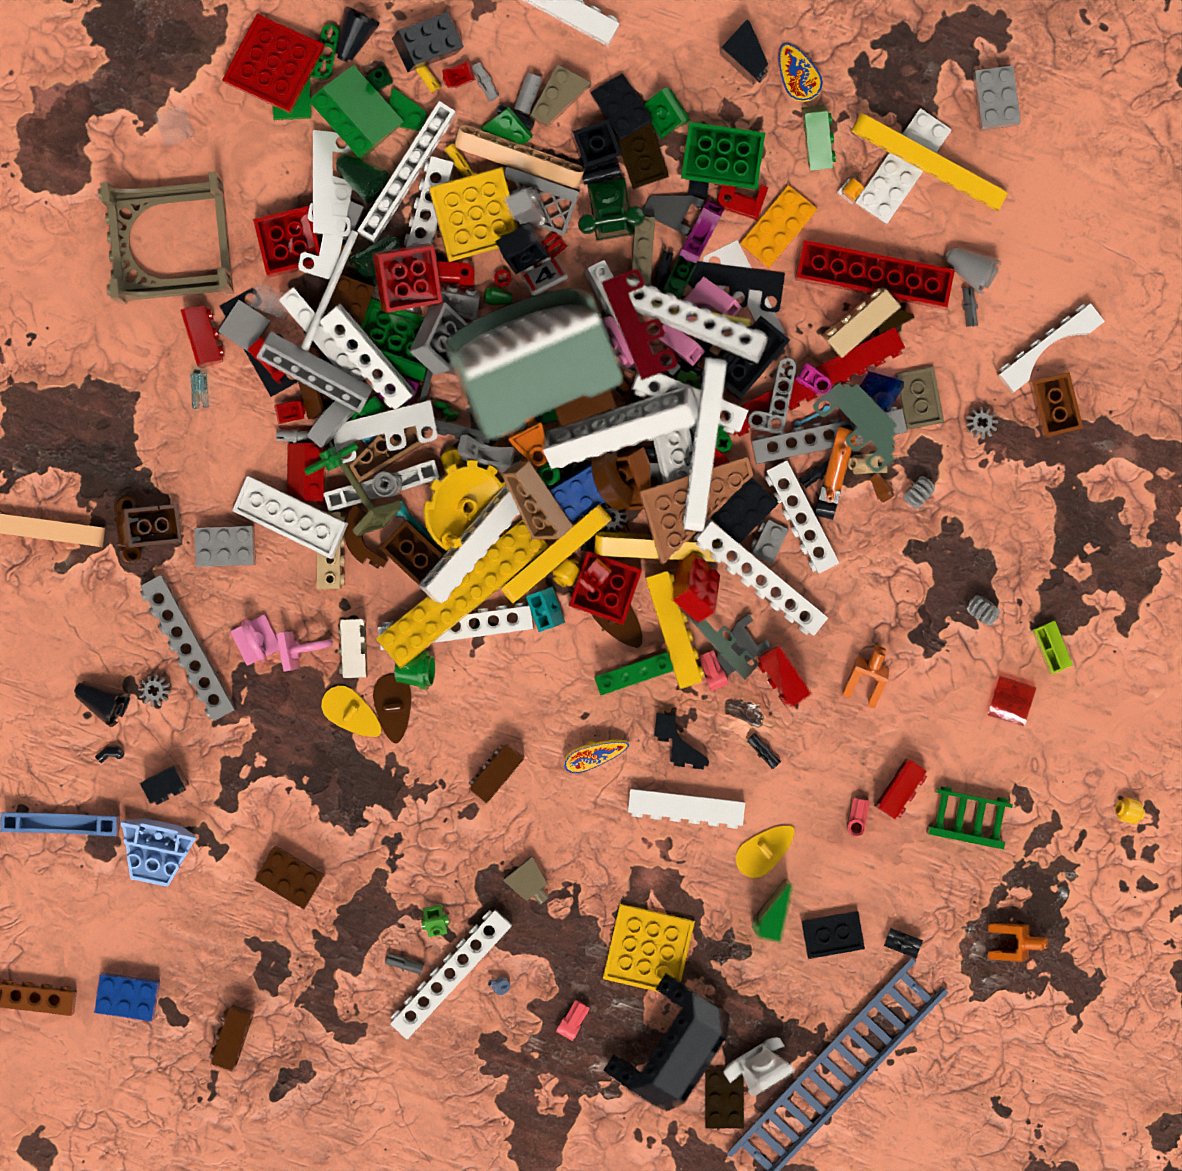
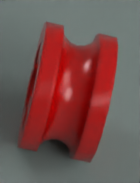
[494,270,511,288]

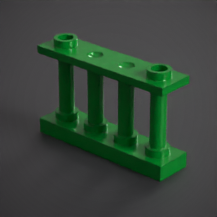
[594,653,674,695]
[926,786,1013,850]

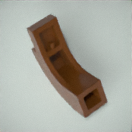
[592,449,634,511]
[344,505,388,569]

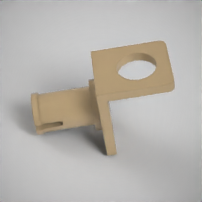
[848,454,887,474]

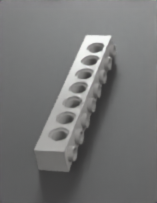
[751,407,907,465]
[140,575,236,721]

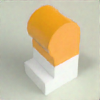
[837,178,864,205]

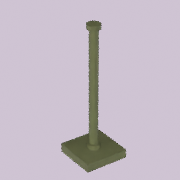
[326,440,402,536]

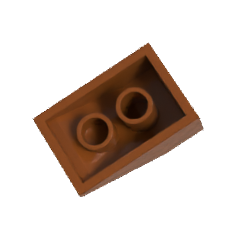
[616,447,651,511]

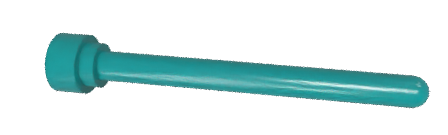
[395,500,447,555]

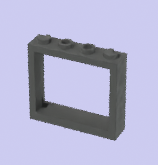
[419,366,490,444]

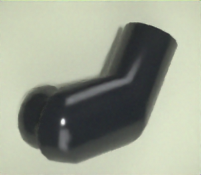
[95,745,125,764]

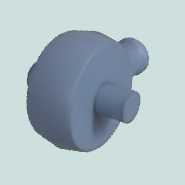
[488,977,510,995]

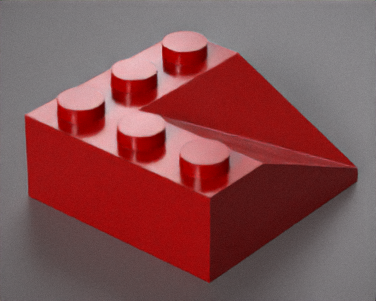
[253,206,320,278]
[373,243,442,313]
[569,552,642,625]
[758,646,812,707]

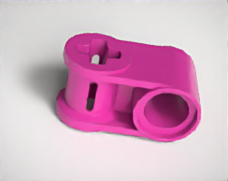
[794,362,831,396]

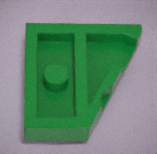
[481,106,533,145]

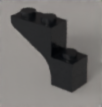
[654,713,709,770]

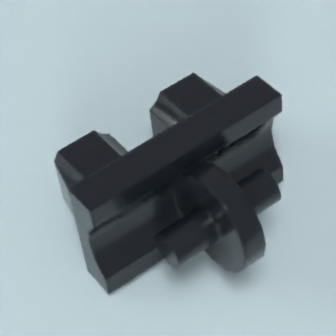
[883,928,923,958]

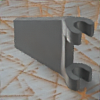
[643,196,705,237]
[717,615,771,675]

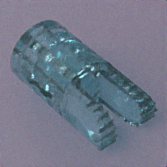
[190,373,209,409]

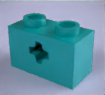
[526,586,566,632]

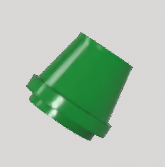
[395,651,435,690]

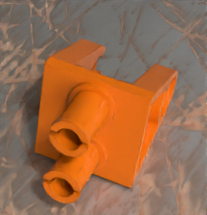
[508,416,548,468]
[842,645,889,708]
[987,924,1048,962]

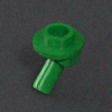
[434,400,460,423]

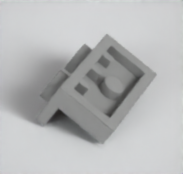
[440,284,481,320]
[750,519,789,564]

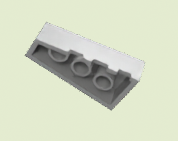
[505,187,548,229]

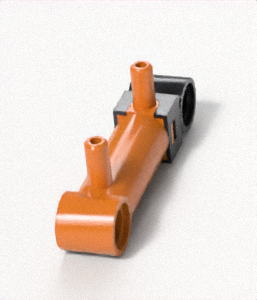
[814,426,857,520]

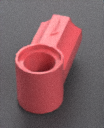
[698,650,729,691]
[847,798,870,837]
[556,1000,590,1041]

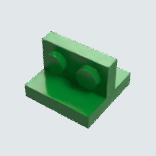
[644,87,691,139]

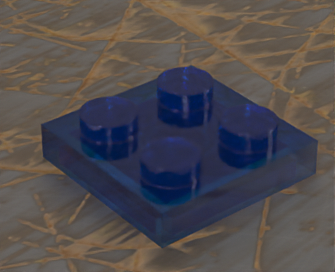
[860,371,904,413]

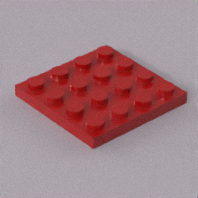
[222,14,325,114]

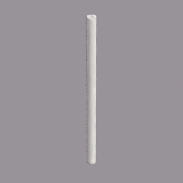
[301,230,358,350]

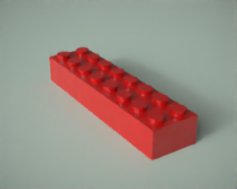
[795,240,955,310]

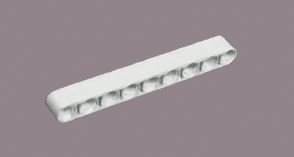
[683,358,726,531]

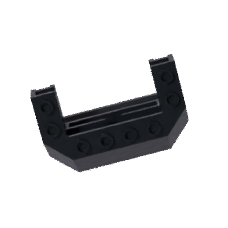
[603,973,730,1111]

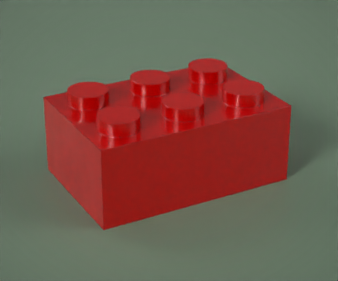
[672,552,720,623]

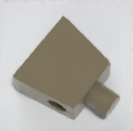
[503,857,549,904]

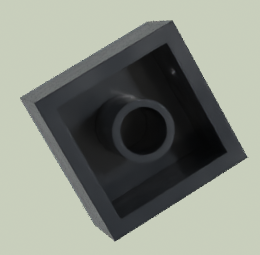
[572,119,622,172]
[495,223,549,274]
[140,764,189,805]

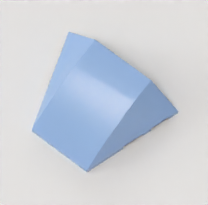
[121,818,197,887]

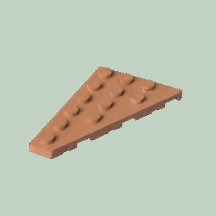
[639,457,753,564]

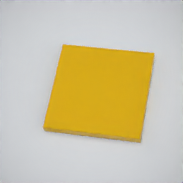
[428,167,518,262]
[603,904,695,992]

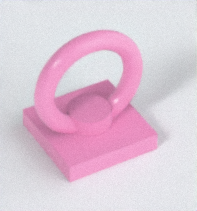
[230,614,279,666]
[276,631,333,671]

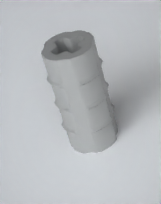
[514,73,542,115]

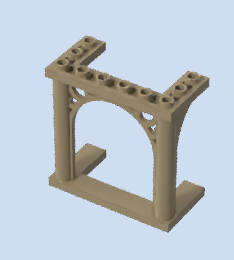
[98,171,233,305]

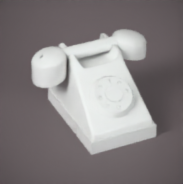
[724,1037,794,1097]

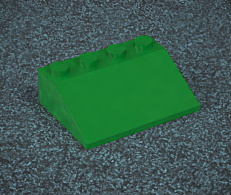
[308,65,404,160]
[681,122,765,190]
[353,299,428,381]
[752,879,793,942]

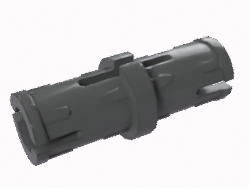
[962,287,978,327]

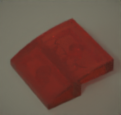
[987,676,1036,726]

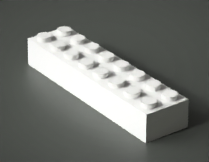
[543,386,698,469]

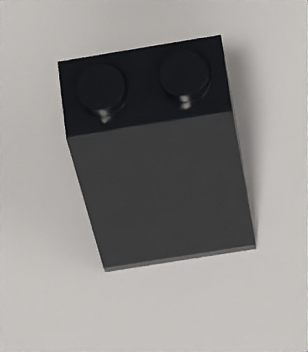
[720,20,768,85]

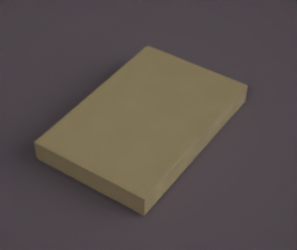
[896,366,944,430]

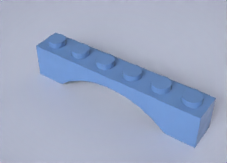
[0,811,120,836]

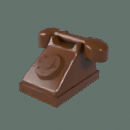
[114,496,182,564]

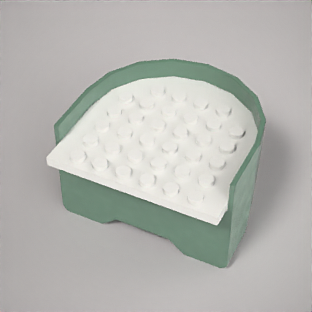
[445,288,622,439]

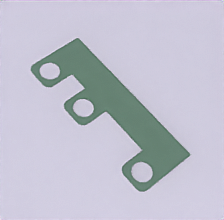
[676,604,758,680]

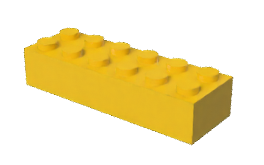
[646,571,705,689]

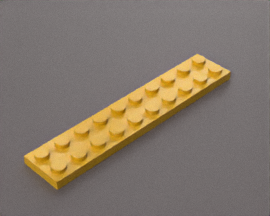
[376,520,549,669]

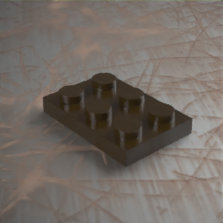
[615,123,669,190]
[705,1070,744,1129]

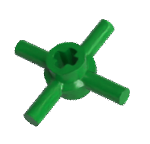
[304,442,358,476]

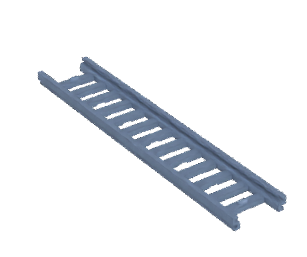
[726,957,948,1171]

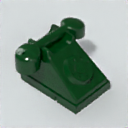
[578,178,645,241]

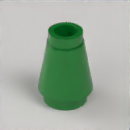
[484,286,513,305]

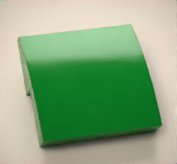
[273,78,312,120]

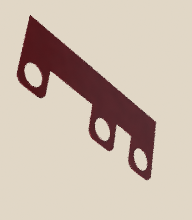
[601,269,677,380]

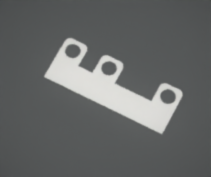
[313,130,351,236]
[298,176,353,280]
[703,240,785,334]
[333,400,437,463]

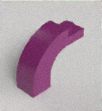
[679,200,725,263]

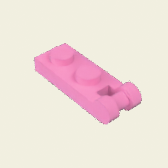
[602,316,635,369]

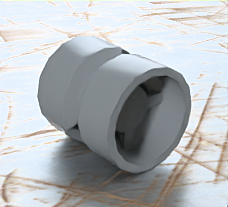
[372,472,402,498]

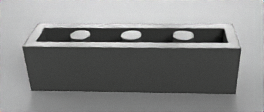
[665,359,681,379]

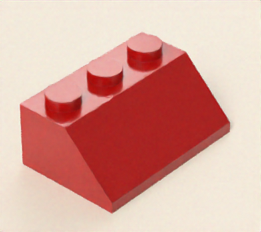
[180,305,225,368]
[287,443,326,502]
[875,758,927,820]

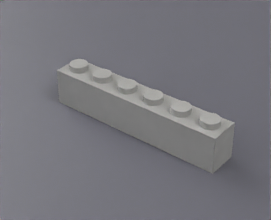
[257,332,372,413]

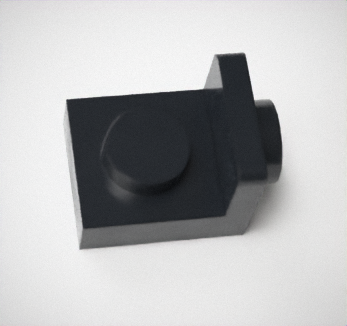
[688,180,709,199]

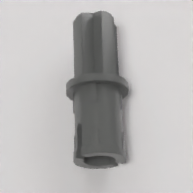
[385,953,424,975]

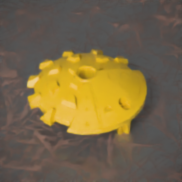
[423,460,508,551]

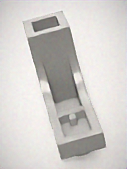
[307,400,366,448]
[458,435,523,471]

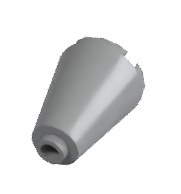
[945,247,1001,295]

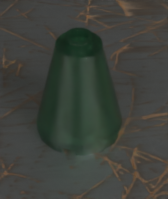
[336,154,390,204]
[348,235,401,287]

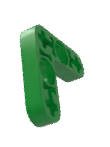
[309,24,339,80]

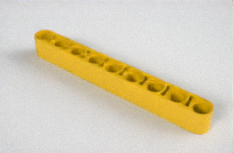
[851,113,1008,211]

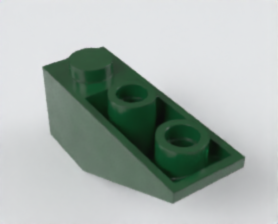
[662,255,699,300]

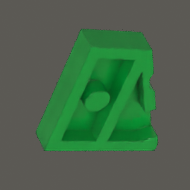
[389,88,427,131]

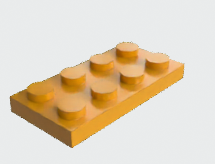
[740,185,818,269]

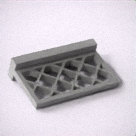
[504,166,580,235]

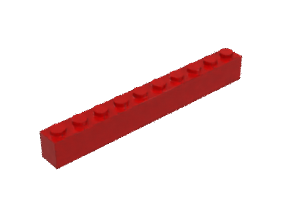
[723,327,905,437]

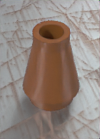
[870,473,895,503]

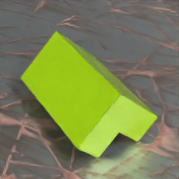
[1032,621,1073,674]

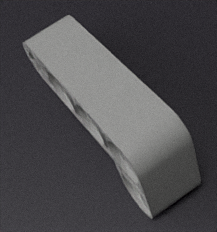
[748,358,796,433]

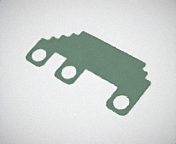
[813,384,897,473]

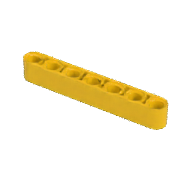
[501,504,612,604]
[594,532,722,562]

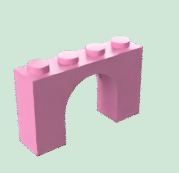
[655,277,742,366]

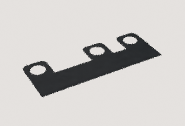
[681,261,785,313]
[220,288,298,397]

